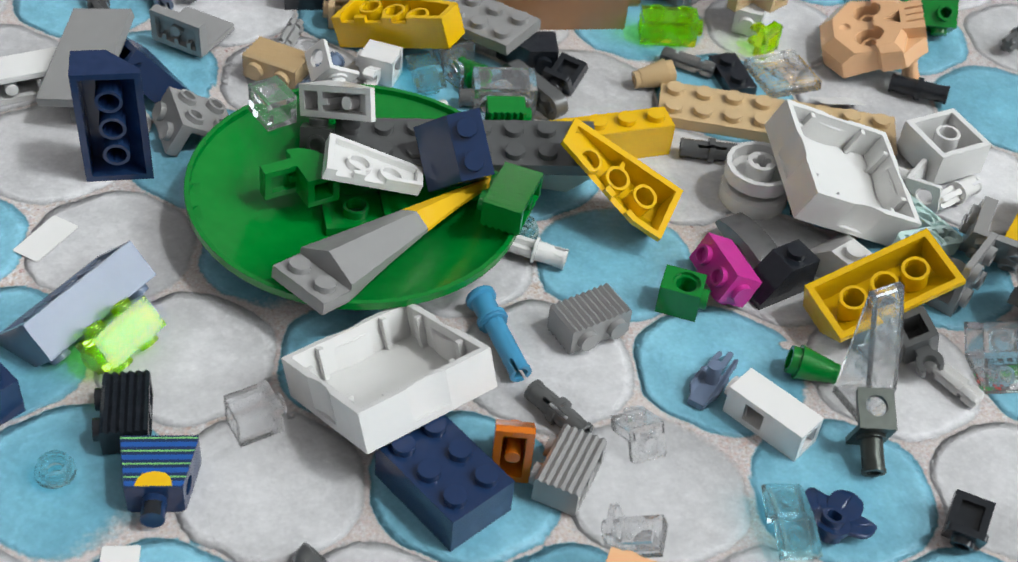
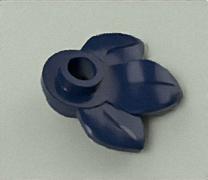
[802,487,877,544]

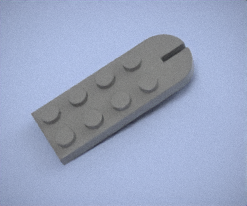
[445,0,541,56]

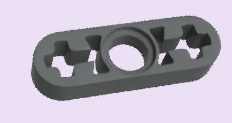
[501,59,568,120]

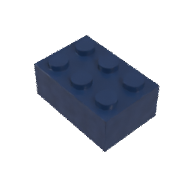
[375,414,515,552]

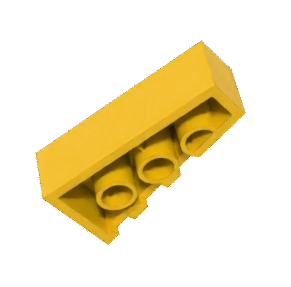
[331,0,465,49]

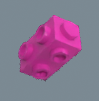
[689,232,762,308]

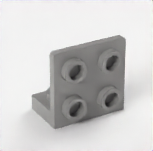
[149,4,234,58]
[925,232,998,317]

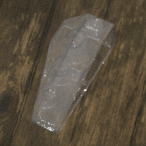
[832,281,905,422]

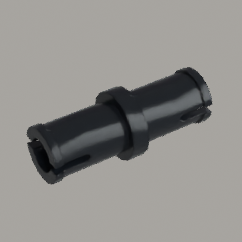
[888,73,950,104]

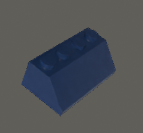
[68,50,154,182]

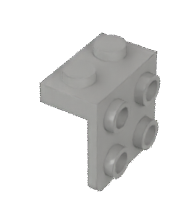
[152,86,228,157]
[958,196,1018,273]

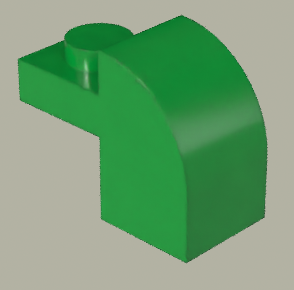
[259,148,340,208]

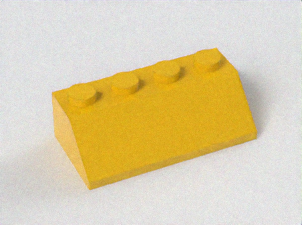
[549,107,675,158]
[803,228,966,343]

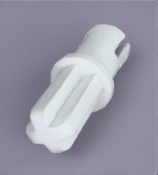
[932,174,982,211]
[508,235,569,270]

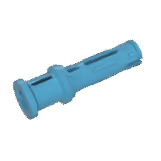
[465,285,532,382]

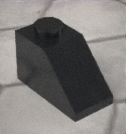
[496,31,559,75]
[749,239,820,310]

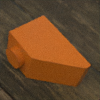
[492,419,536,484]

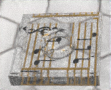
[744,49,822,98]

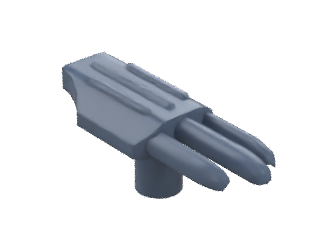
[687,351,739,410]

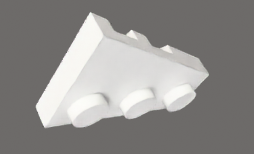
[321,132,423,196]

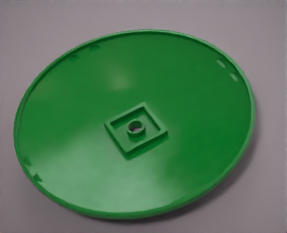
[184,84,516,310]

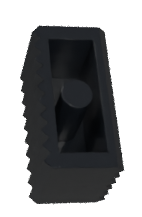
[92,370,154,455]

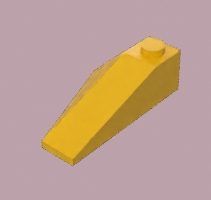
[560,118,683,242]

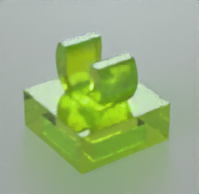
[747,21,783,59]

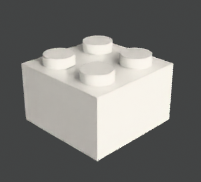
[897,108,992,185]

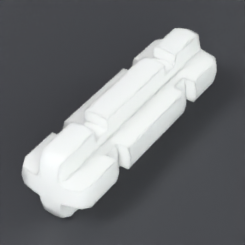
[923,361,985,408]

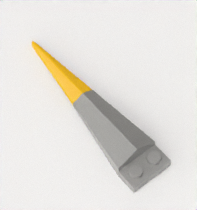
[271,179,491,315]

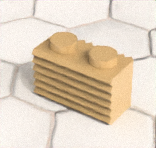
[242,36,309,91]

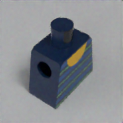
[120,435,202,528]

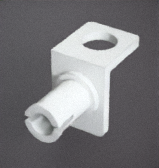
[305,39,360,82]
[898,158,942,213]

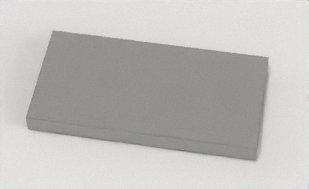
[35,8,135,107]

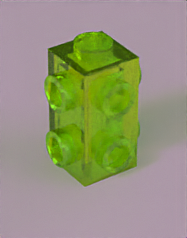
[638,4,703,47]
[75,295,167,375]

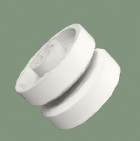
[719,141,788,220]

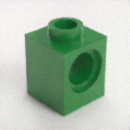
[655,264,711,322]

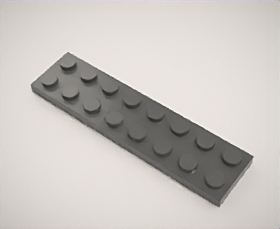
[335,118,595,176]

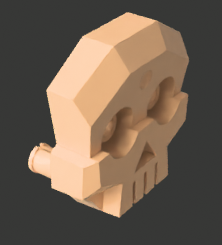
[819,0,929,79]

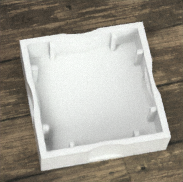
[764,99,922,246]
[281,304,498,455]

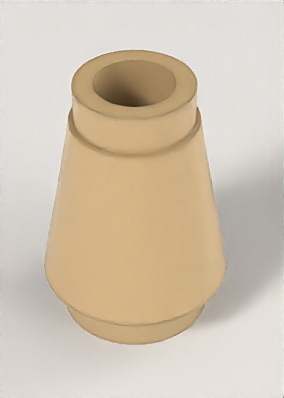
[631,58,677,89]

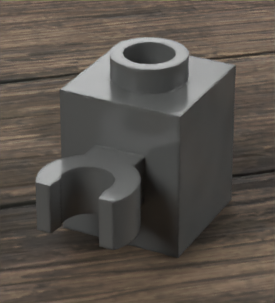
[889,305,944,378]

